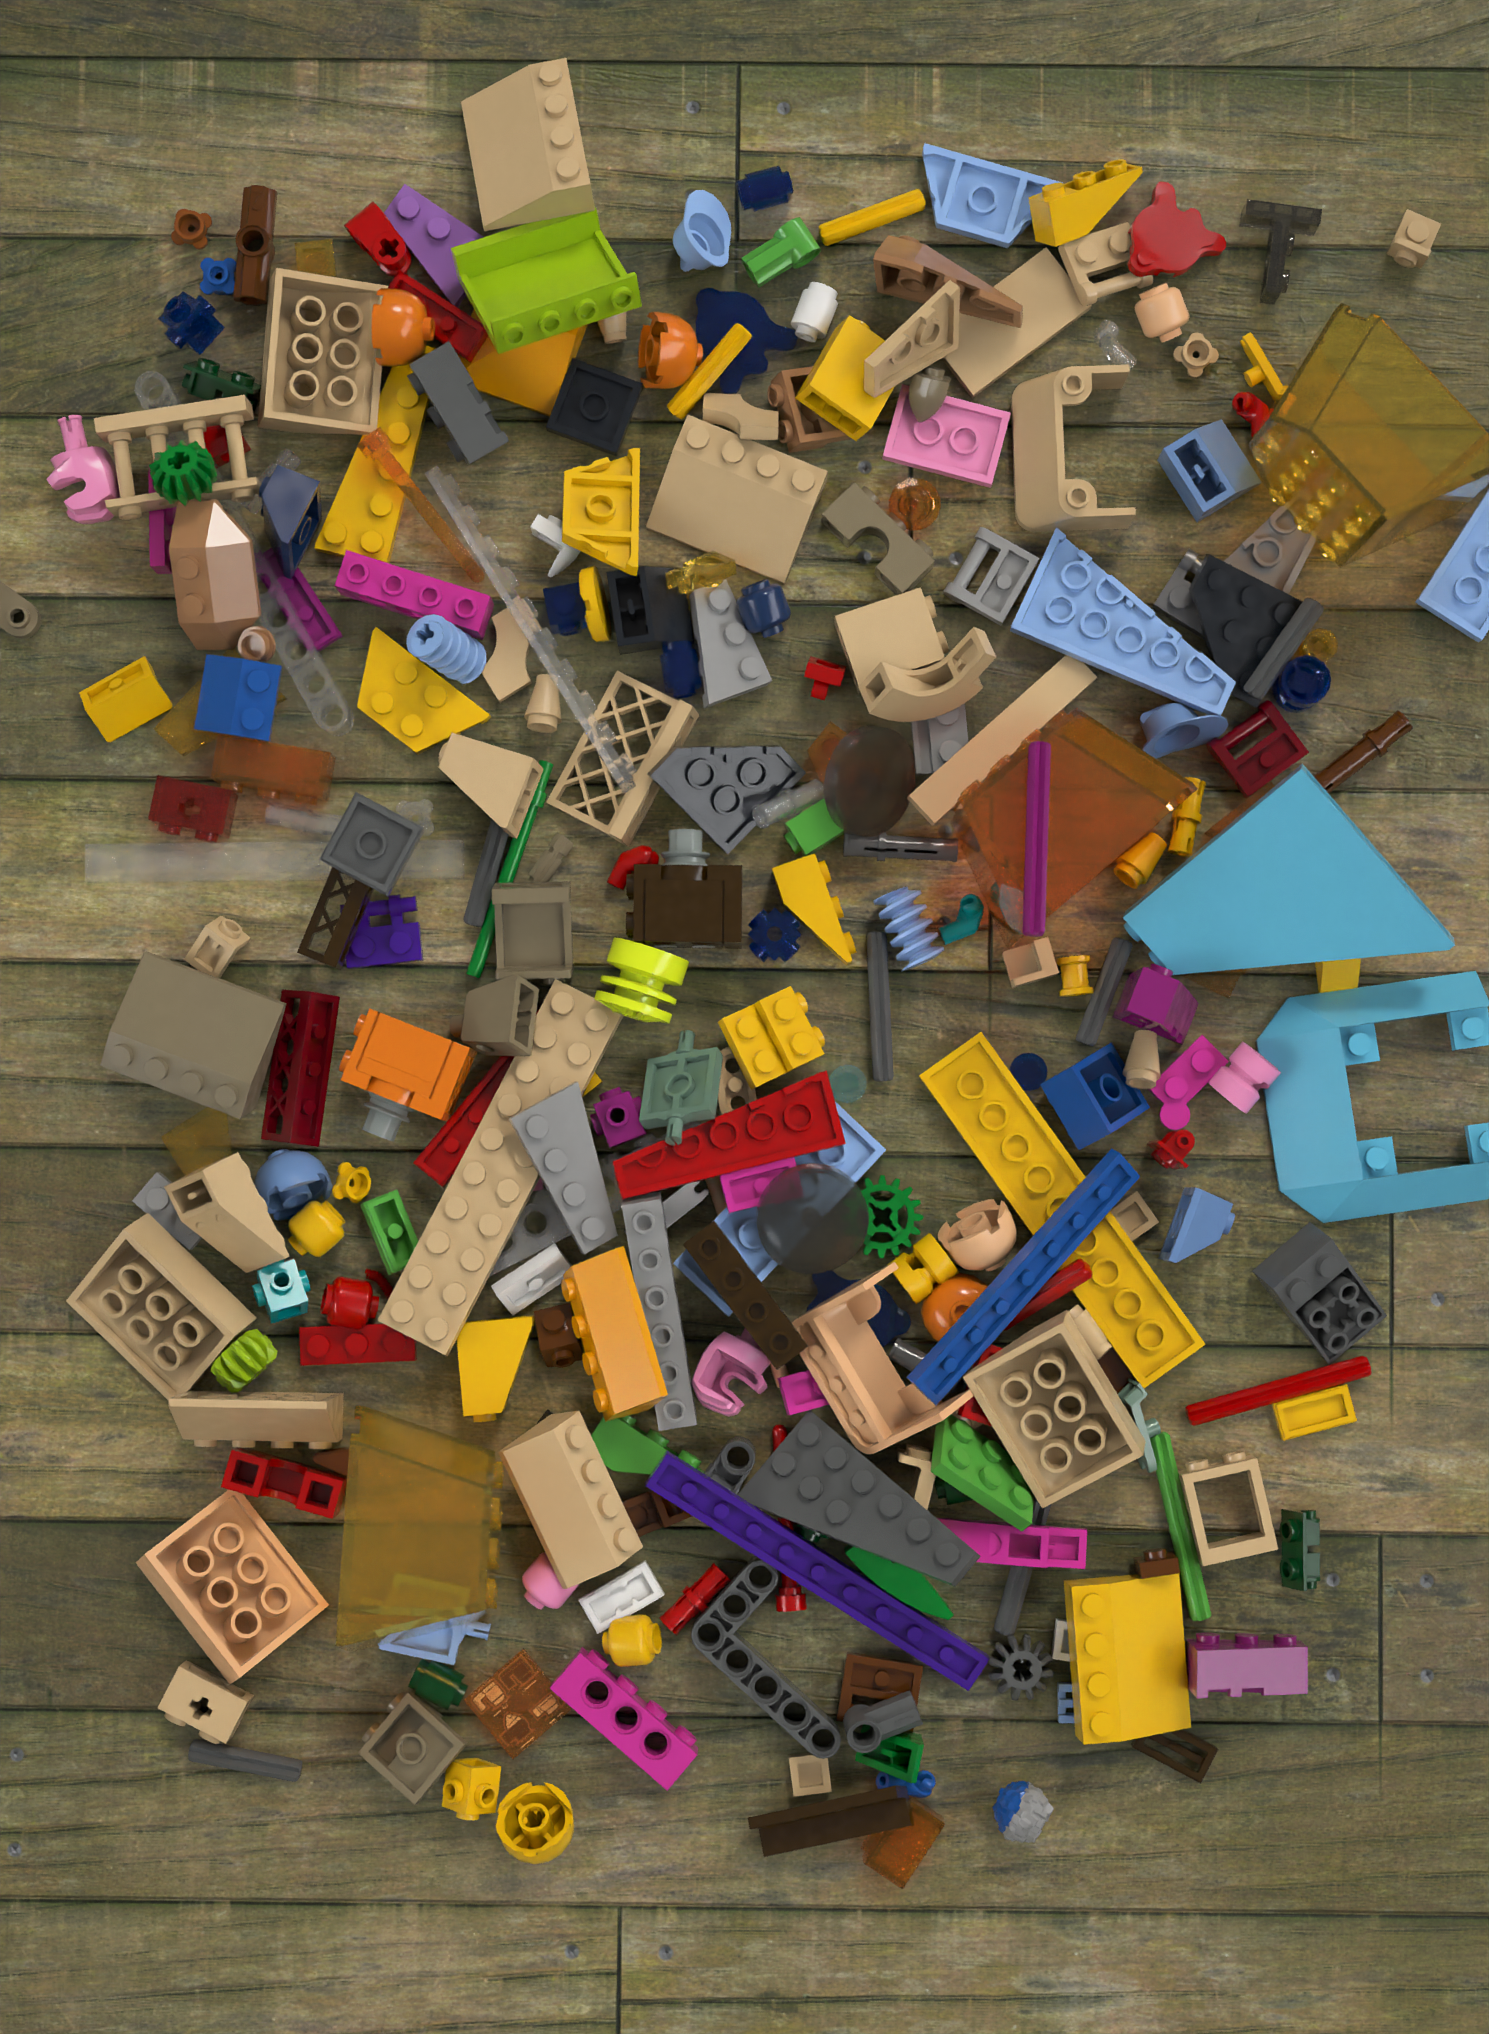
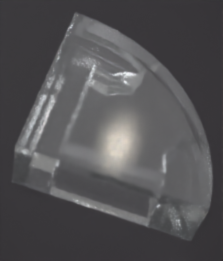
[998,884,1025,936]

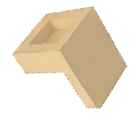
[1002,937,1059,988]

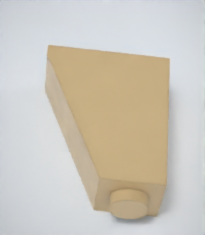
[438,733,544,839]

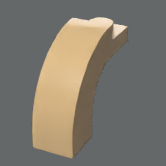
[858,627,996,722]

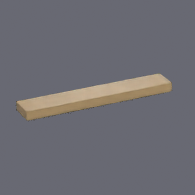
[907,655,1097,826]

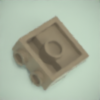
[358,1691,468,1805]

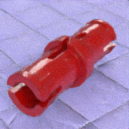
[659,1563,731,1636]

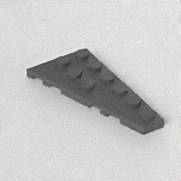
[738,1410,981,1587]

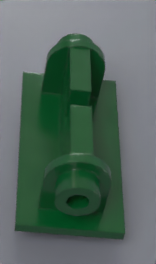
[182,358,261,413]
[1279,1509,1321,1591]

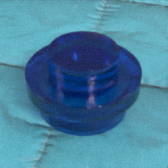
[1009,1053,1048,1091]

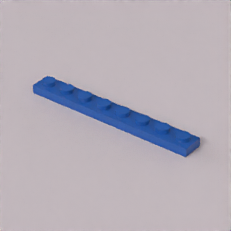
[906,1148,1140,1405]

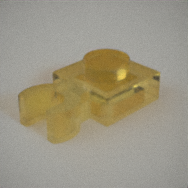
[665,551,737,594]

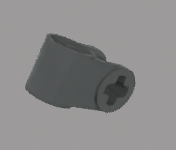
[704,1436,756,1495]

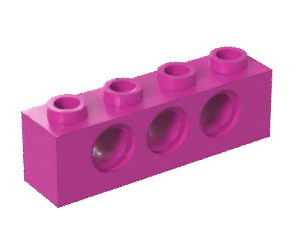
[334,550,494,640]
[550,1647,698,1791]

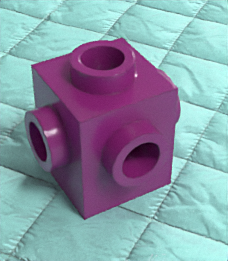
[590,1087,647,1148]

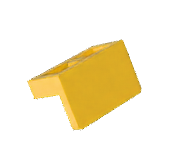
[79,656,173,742]

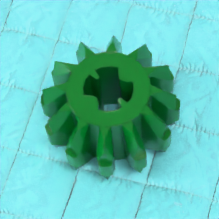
[149,439,217,506]

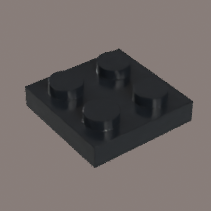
[546,358,643,457]

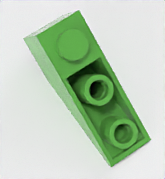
[591,1415,704,1475]

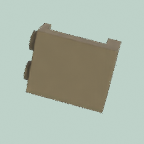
[492,881,574,984]

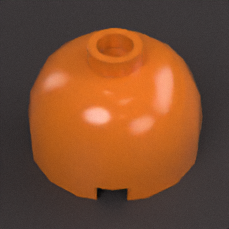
[371,288,435,366]
[638,312,703,389]
[921,1273,988,1342]

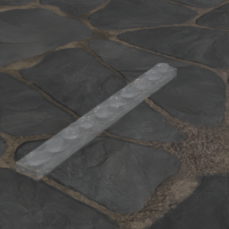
[425,466,637,794]
[85,840,465,883]

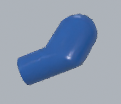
[876,1770,936,1799]

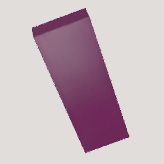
[255,547,343,656]

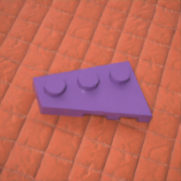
[384,184,483,308]

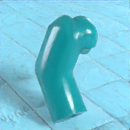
[938,894,984,945]

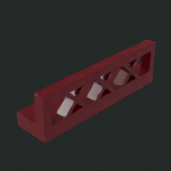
[261,989,340,1147]

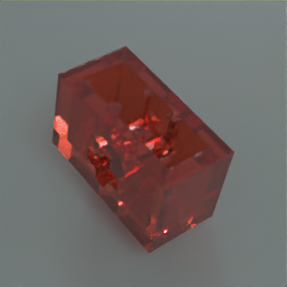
[148,775,238,843]

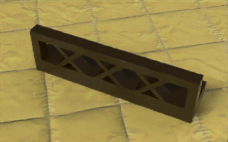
[297,867,374,970]
[748,1786,915,1857]

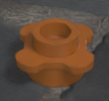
[171,209,212,250]

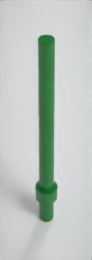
[466,760,554,978]

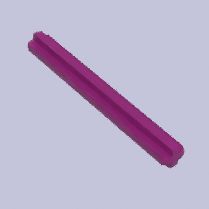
[1022,741,1051,937]

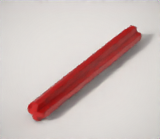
[1185,1356,1372,1426]

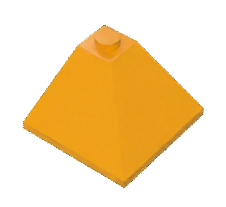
[457,309,588,417]

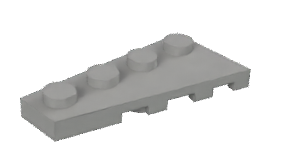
[509,1082,618,1254]

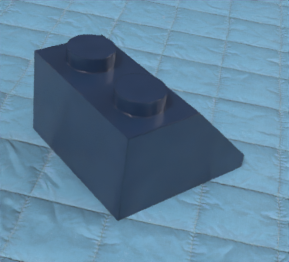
[259,464,322,579]

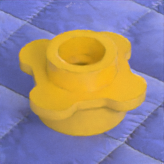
[332,1162,371,1203]

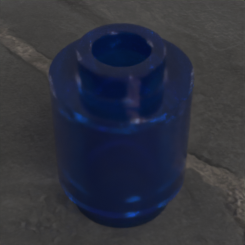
[736,165,793,212]
[659,641,702,699]

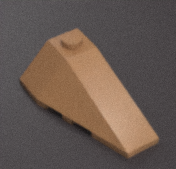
[873,235,1023,328]

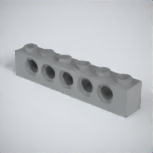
[622,1191,697,1431]

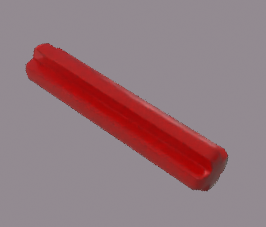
[1003,1259,1093,1331]

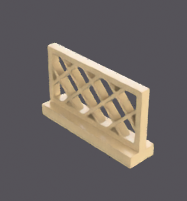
[546,671,699,847]

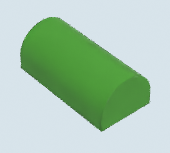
[360,1190,418,1275]

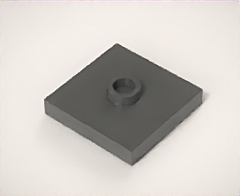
[319,792,425,897]

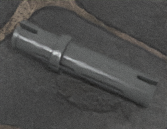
[843,831,958,862]

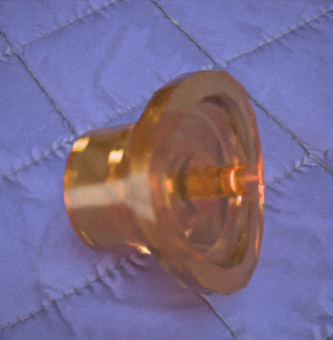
[889,478,941,531]

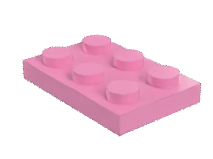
[882,384,1011,488]

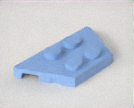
[922,143,1063,248]

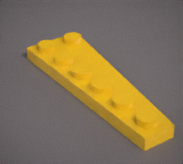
[314,346,436,563]

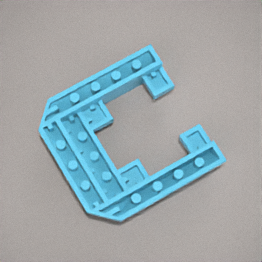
[1256,971,1489,1223]

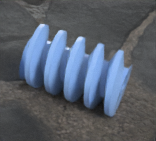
[406,614,486,684]
[873,886,944,972]

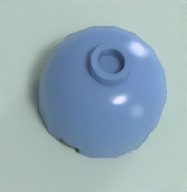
[254,1149,333,1220]

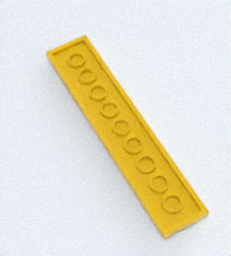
[919,1032,1206,1388]

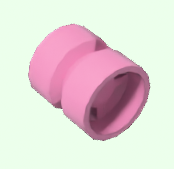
[1208,1041,1281,1114]

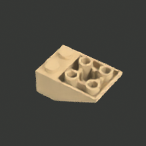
[164,1152,289,1273]

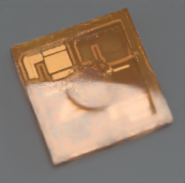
[464,1648,572,1759]

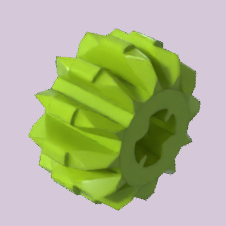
[211,1329,278,1393]

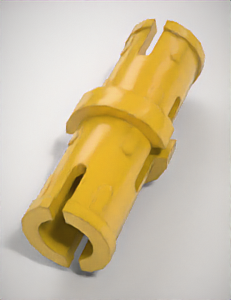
[1168,777,1206,857]

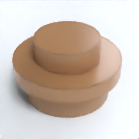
[238,626,276,663]

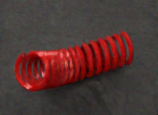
[365,1268,394,1299]

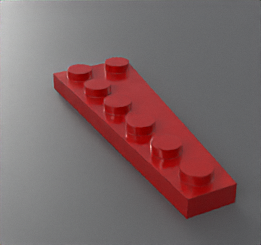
[612,1071,846,1200]

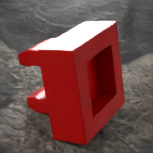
[804,656,847,701]

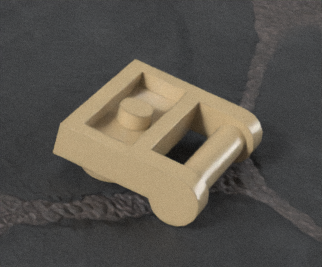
[1058,222,1153,307]

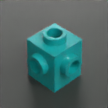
[252,1259,311,1324]

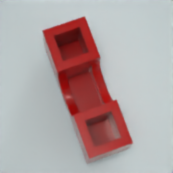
[221,1447,349,1519]

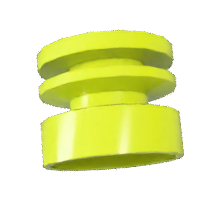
[594,937,689,1024]

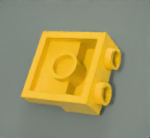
[718,986,825,1090]

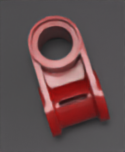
[344,201,412,277]

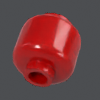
[320,1276,379,1330]

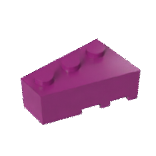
[1112,964,1199,1045]

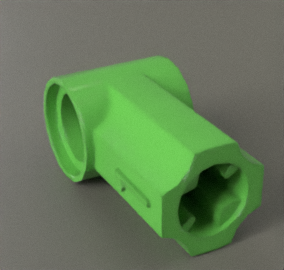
[741,217,822,288]

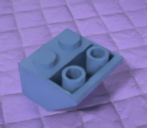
[1157,419,1262,523]

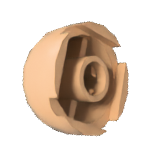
[938,1199,1016,1271]

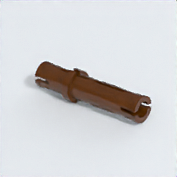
[1314,710,1413,793]

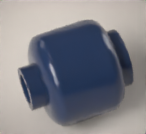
[736,579,791,638]

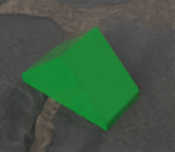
[855,1724,924,1783]

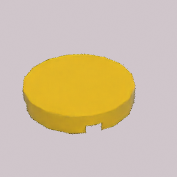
[579,565,611,642]

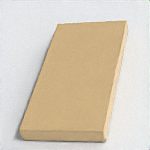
[941,247,1092,398]

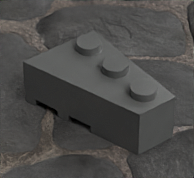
[407,341,509,466]

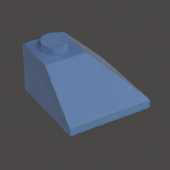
[1158,1187,1235,1263]

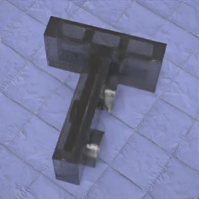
[1239,199,1322,305]

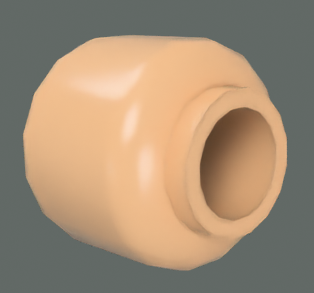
[1134,283,1190,343]

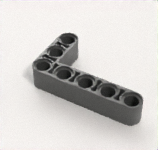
[691,1556,841,1759]

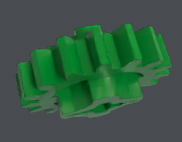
[840,1175,923,1258]

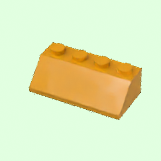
[561,1246,668,1422]

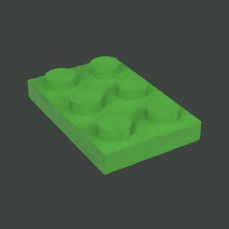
[931,1414,1034,1531]

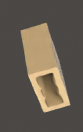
[834,587,949,693]

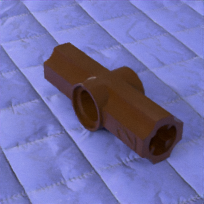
[233,185,278,306]

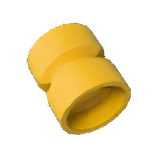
[887,1233,959,1305]

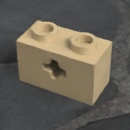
[158,1660,254,1744]

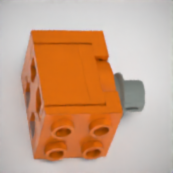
[339,1008,477,1142]

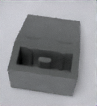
[1252,1222,1387,1365]

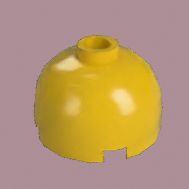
[496,1782,574,1864]

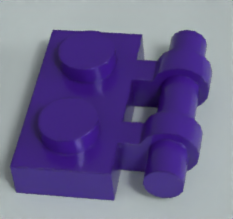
[340,894,424,969]

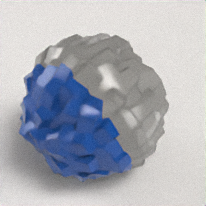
[992,1781,1054,1843]

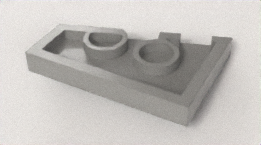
[689,579,772,709]

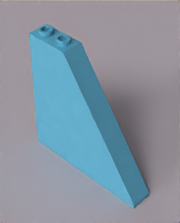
[1123,763,1455,975]

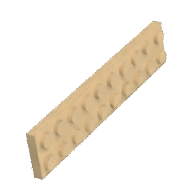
[377,979,623,1356]

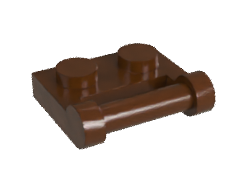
[836,1652,923,1733]

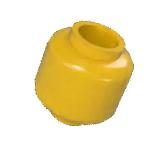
[288,1200,346,1257]
[602,1615,662,1667]

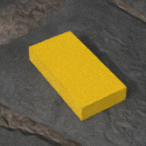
[1271,1383,1357,1441]

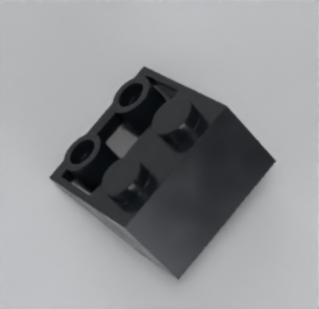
[606,566,694,655]

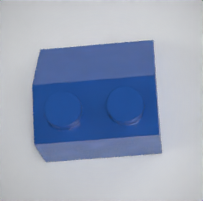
[194,654,282,742]
[1040,1042,1150,1150]

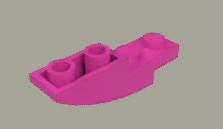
[936,1517,1087,1569]

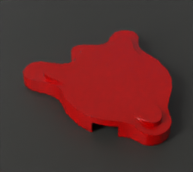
[1127,182,1227,277]

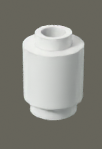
[791,282,838,342]

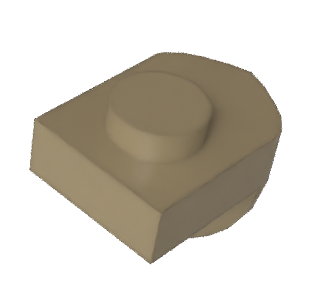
[909,365,951,422]

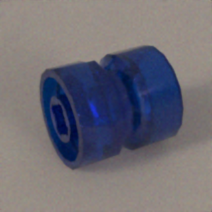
[1272,655,1331,713]

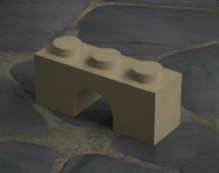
[821,482,935,595]

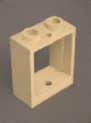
[1178,1450,1278,1566]

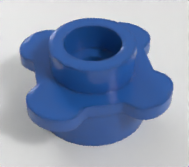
[200,258,237,295]

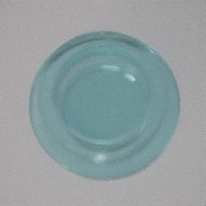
[829,1065,867,1103]

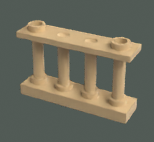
[94,395,261,520]

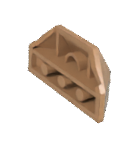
[169,499,261,650]

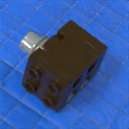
[626,829,743,949]

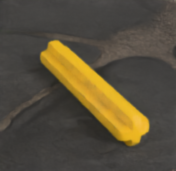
[818,189,926,246]
[667,323,752,419]

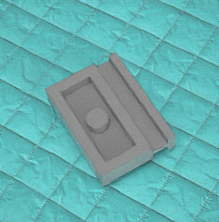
[911,703,968,776]

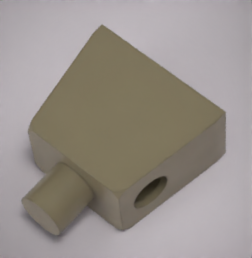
[449,974,539,1056]

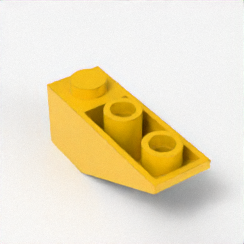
[1028,159,1143,247]
[772,853,857,966]

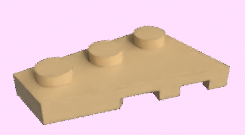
[864,280,960,398]

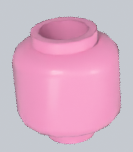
[522,1552,579,1610]

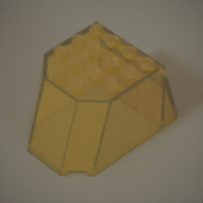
[1248,303,1489,568]
[335,1405,504,1652]

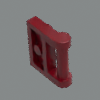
[1206,700,1309,798]

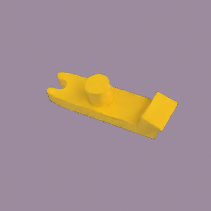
[1240,332,1295,423]

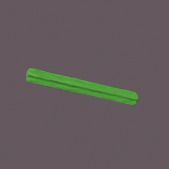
[1150,1432,1211,1621]

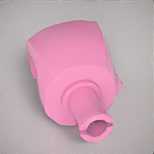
[47,415,120,524]
[691,1328,771,1417]

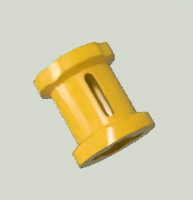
[1056,955,1093,997]

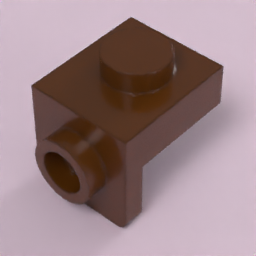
[534,1302,583,1368]
[1133,1548,1180,1579]

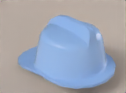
[672,190,731,272]

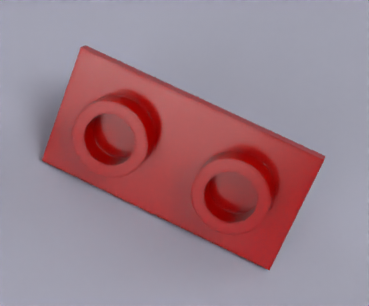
[1147,1130,1195,1169]

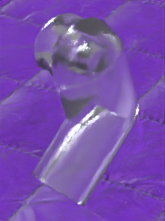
[1093,320,1137,370]

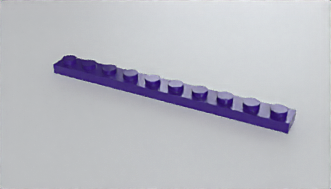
[645,1450,989,1691]

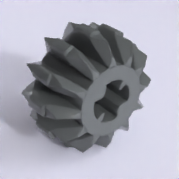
[988,1634,1054,1701]

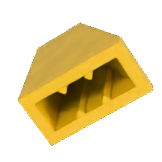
[457,1315,535,1422]

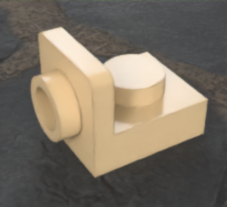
[1386,209,1441,269]
[184,916,250,978]

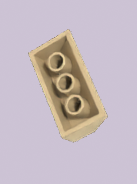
[498,1411,643,1589]

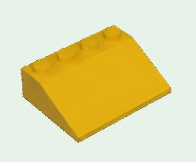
[1064,1573,1191,1745]

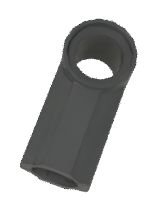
[843,1690,923,1753]

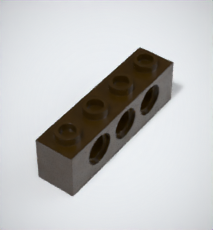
[683,1221,809,1370]

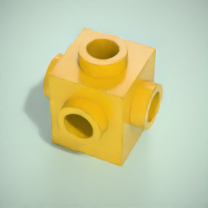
[442,1758,501,1820]

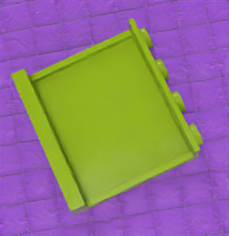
[451,208,642,354]

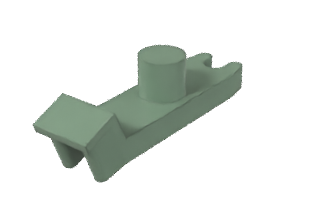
[1118,1378,1161,1473]

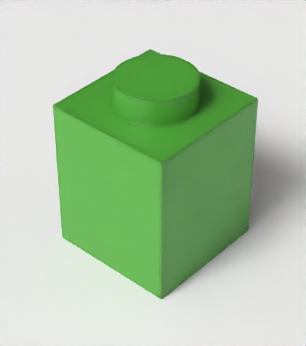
[783,798,844,857]

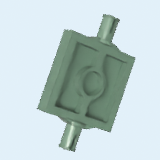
[639,1030,723,1145]

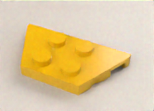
[562,448,640,576]
[357,627,491,755]

